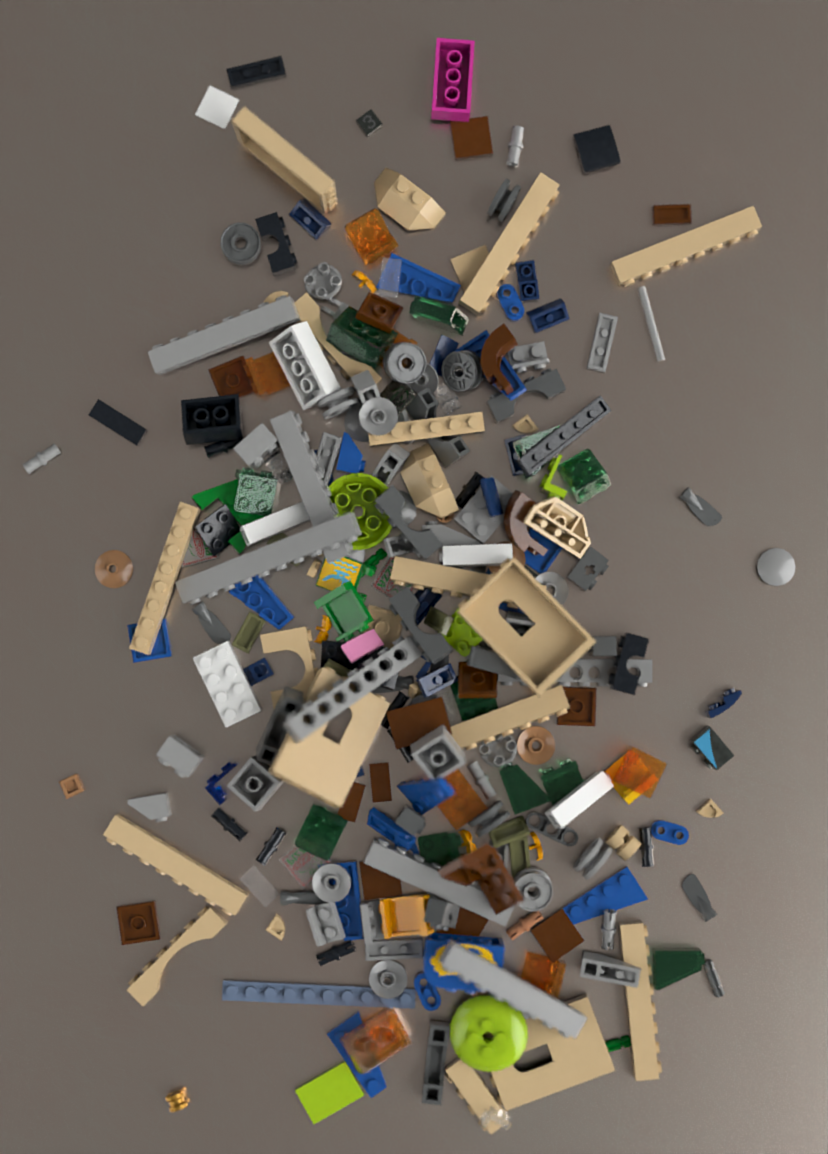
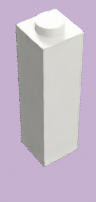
[240,502,310,547]
[439,544,513,567]
[545,771,614,829]

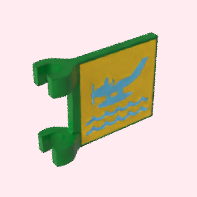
[316,557,377,603]

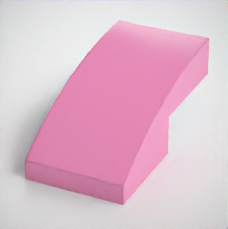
[341,629,384,664]

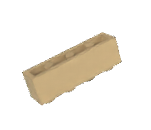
[444,1057,510,1134]

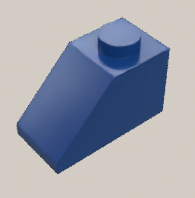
[336,432,366,474]

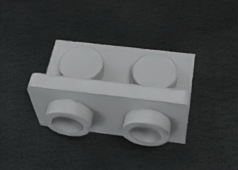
[507,341,549,374]
[360,900,384,944]
[306,902,346,947]

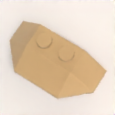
[374,168,446,231]
[400,443,459,518]
[523,496,591,559]

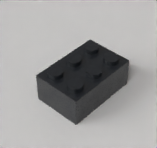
[181,394,244,445]

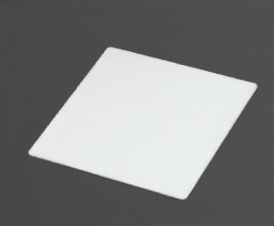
[195,86,239,129]

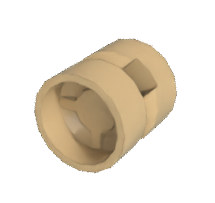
[605,824,641,861]

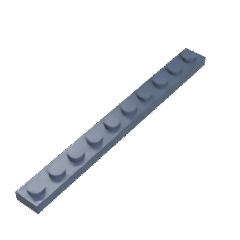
[222,980,416,1009]

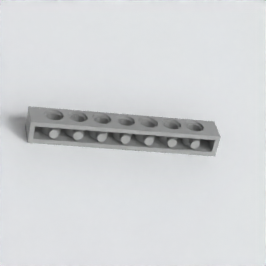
[283,636,422,743]
[497,659,652,686]

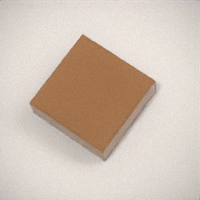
[59,773,85,799]

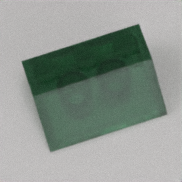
[326,306,398,368]

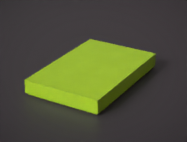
[295,1061,364,1124]

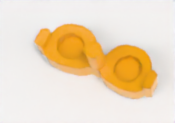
[352,270,376,293]
[314,615,332,644]
[458,829,476,854]
[528,832,543,861]

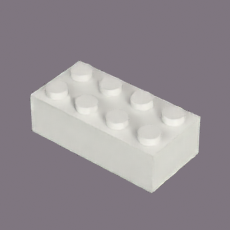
[269,321,341,410]
[193,641,263,728]

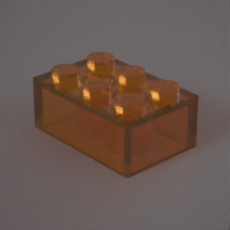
[425,769,487,831]
[339,1008,412,1075]

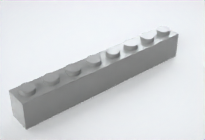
[148,295,301,375]
[270,411,353,563]
[364,838,515,926]
[439,939,587,1039]

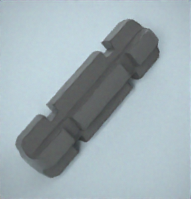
[702,959,725,998]

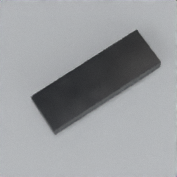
[226,56,286,89]
[88,399,147,446]

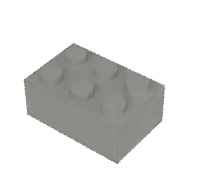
[454,475,513,545]

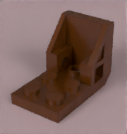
[438,844,524,915]

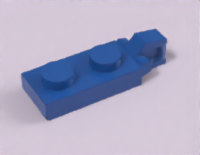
[367,807,416,849]

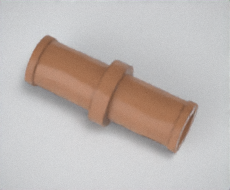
[506,911,544,941]

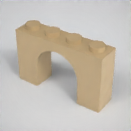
[260,626,318,709]

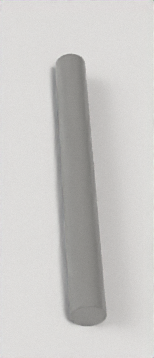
[638,286,665,361]

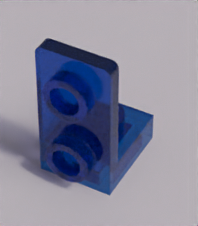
[205,761,238,805]

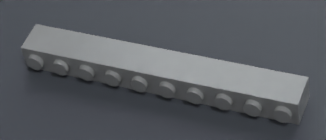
[175,512,362,605]

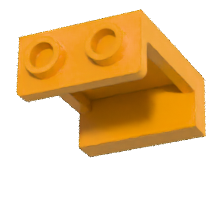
[378,894,434,939]

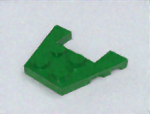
[191,475,272,555]

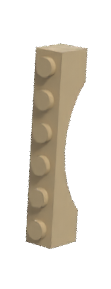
[295,292,382,389]
[368,412,485,446]
[127,906,228,1007]

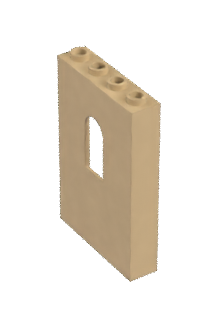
[232,106,337,214]
[457,557,596,697]
[268,667,390,808]
[483,993,615,1111]

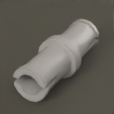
[506,126,524,166]
[22,443,61,474]
[467,761,497,800]
[601,909,617,950]

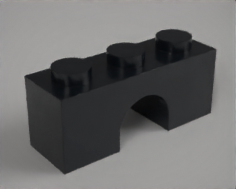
[255,212,297,277]
[608,633,649,695]

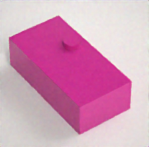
[431,38,475,122]

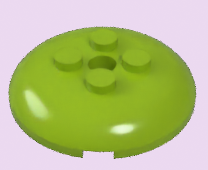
[329,473,393,550]
[450,995,528,1072]

